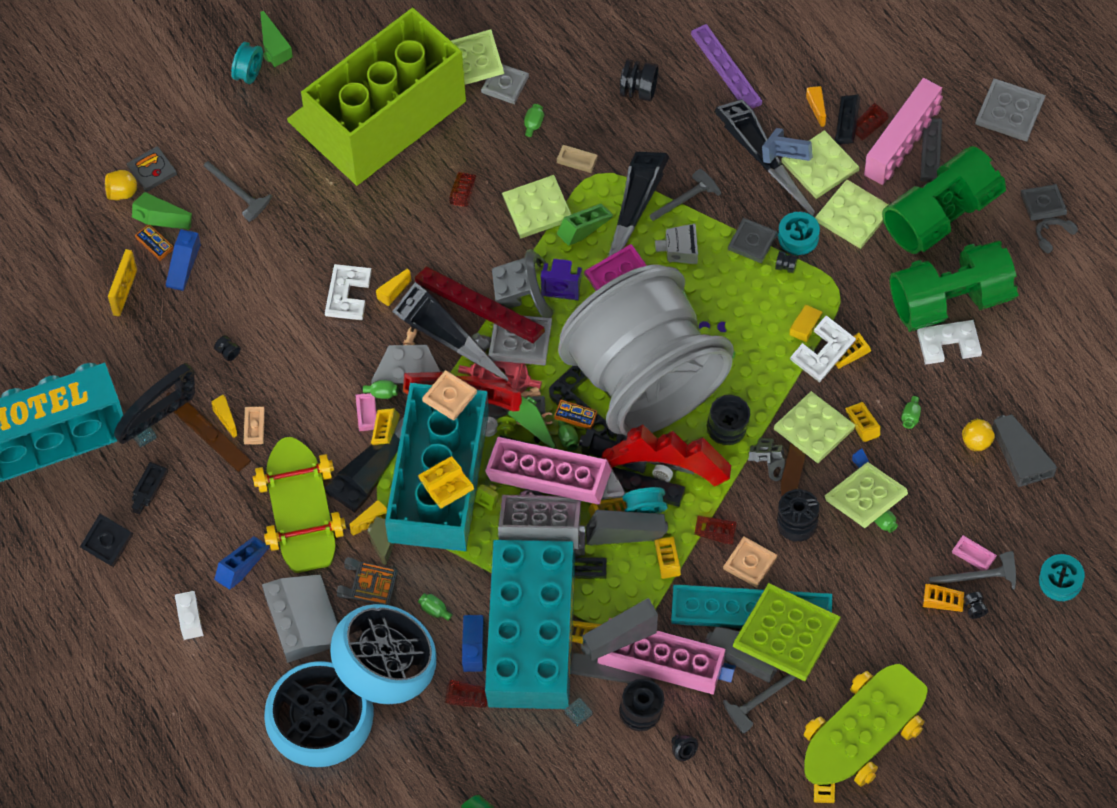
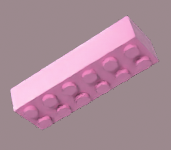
[864,78,943,185]
[485,437,611,505]
[598,618,725,695]

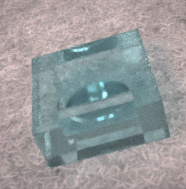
[133,427,156,448]
[564,698,593,727]

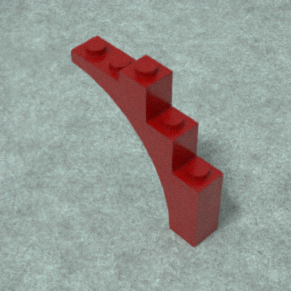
[403,372,522,411]
[602,424,732,487]

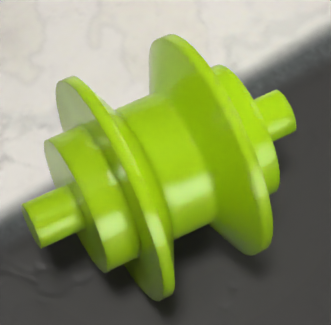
[496,414,517,436]

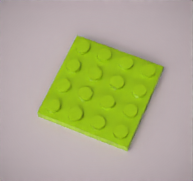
[733,583,840,681]

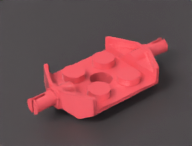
[458,355,542,393]

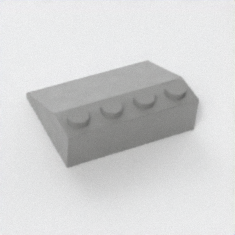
[498,495,581,549]
[262,575,338,663]

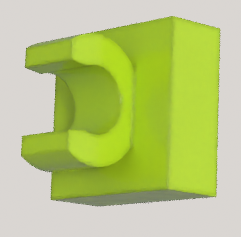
[475,484,499,511]

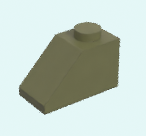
[368,517,395,565]

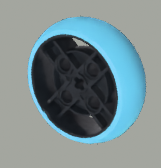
[330,604,436,704]
[264,661,374,767]

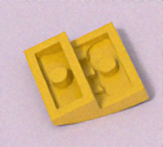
[418,456,474,509]

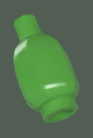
[524,104,544,137]
[363,380,398,399]
[901,396,921,429]
[558,420,579,451]
[874,510,898,533]
[418,593,453,621]

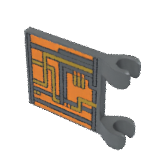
[337,557,398,605]

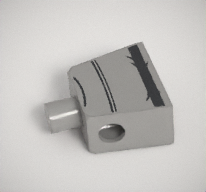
[655,224,698,264]

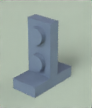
[762,128,813,163]

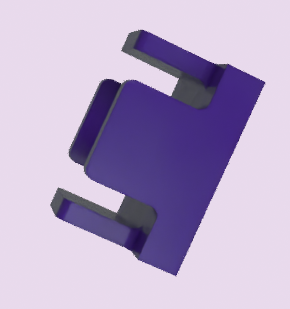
[541,259,582,301]

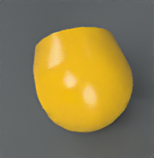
[105,170,137,201]
[962,419,995,451]

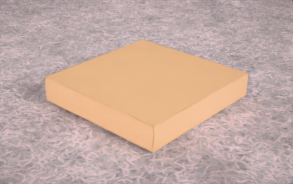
[422,370,477,421]
[723,536,778,588]

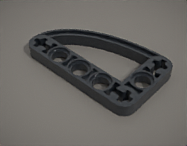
[114,363,195,444]
[549,366,625,443]

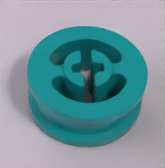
[231,42,263,84]
[778,212,820,255]
[622,487,668,514]
[1039,554,1085,601]

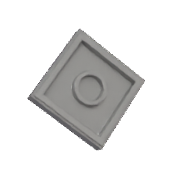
[481,64,529,104]

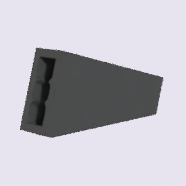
[992,414,1057,487]
[585,510,668,545]
[581,598,658,661]
[705,627,778,683]

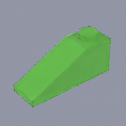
[260,11,293,67]
[132,192,192,230]
[557,204,613,245]
[507,395,557,449]

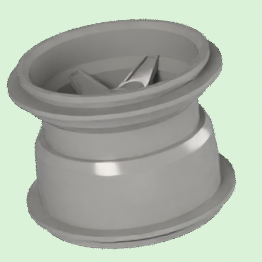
[558,265,734,436]

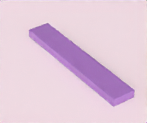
[691,24,762,109]

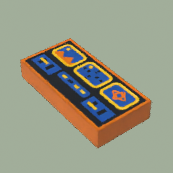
[135,225,174,261]
[554,400,597,429]

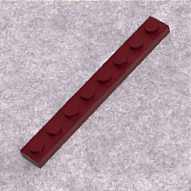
[414,266,545,344]

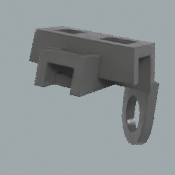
[748,438,785,481]

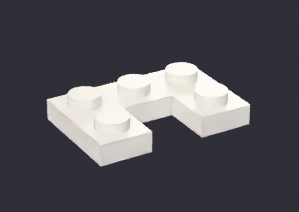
[325,264,372,320]
[790,316,856,383]
[917,320,982,365]

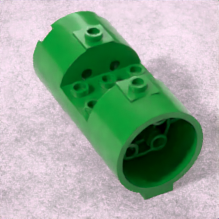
[882,146,1006,254]
[890,240,1019,332]

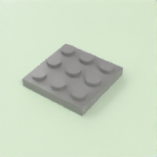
[975,79,1046,142]
[489,316,552,365]

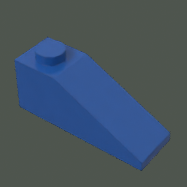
[165,229,201,291]
[214,536,269,590]
[462,615,483,672]

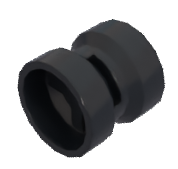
[775,251,798,274]
[214,335,241,361]
[963,592,988,619]

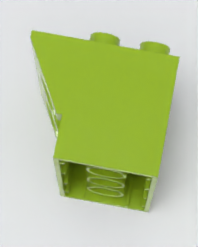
[287,7,466,186]

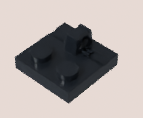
[80,514,134,567]

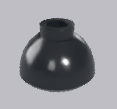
[671,734,698,762]

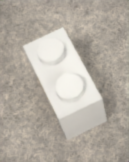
[175,591,204,640]

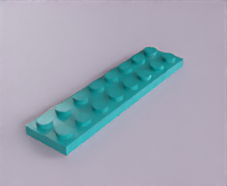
[671,585,832,628]

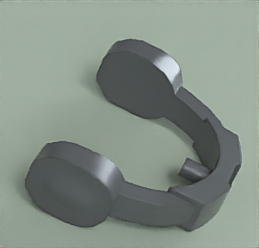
[1036,217,1078,253]

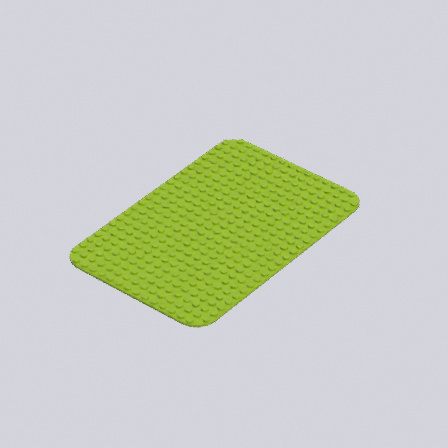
[377,173,841,624]

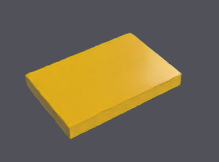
[108,249,137,317]

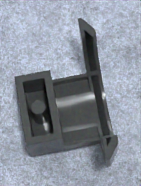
[492,249,553,318]

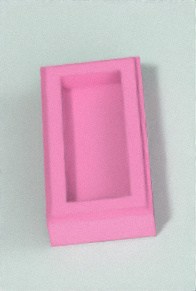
[356,393,377,431]
[952,535,997,570]

